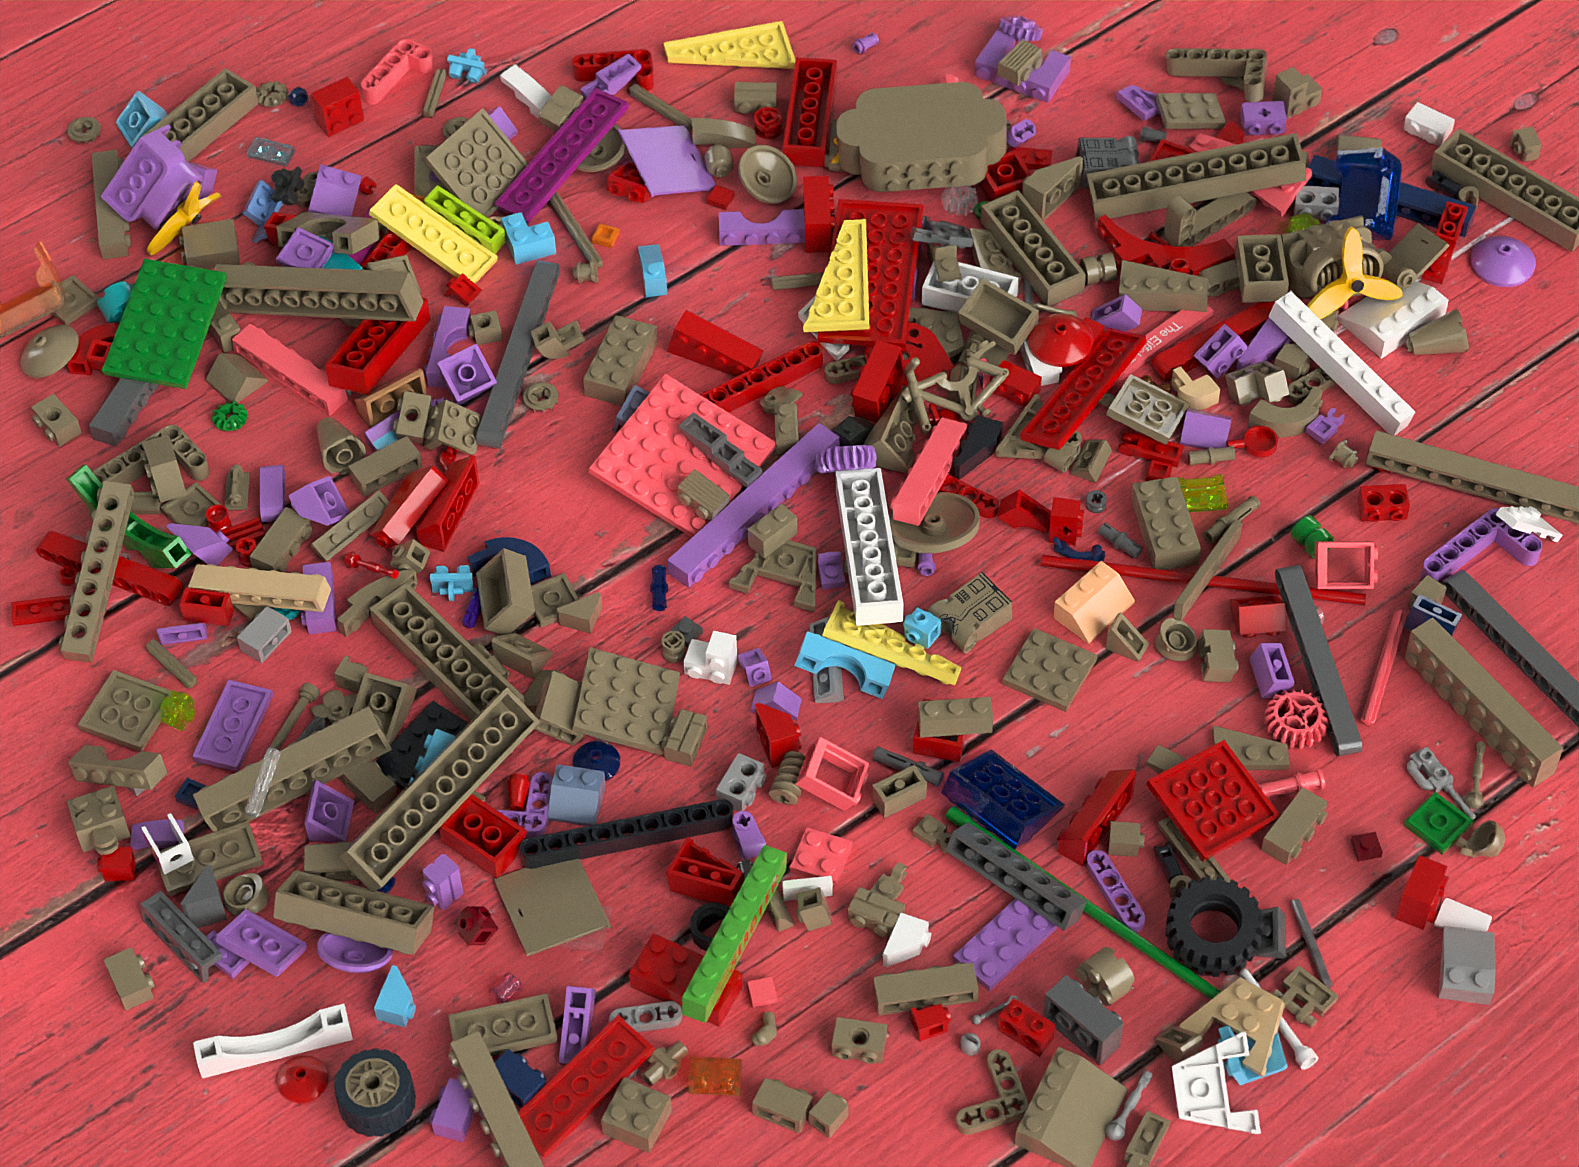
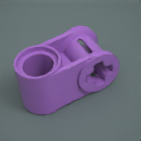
[732,811,766,860]

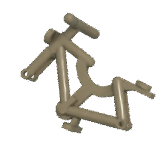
[900,340,1009,434]

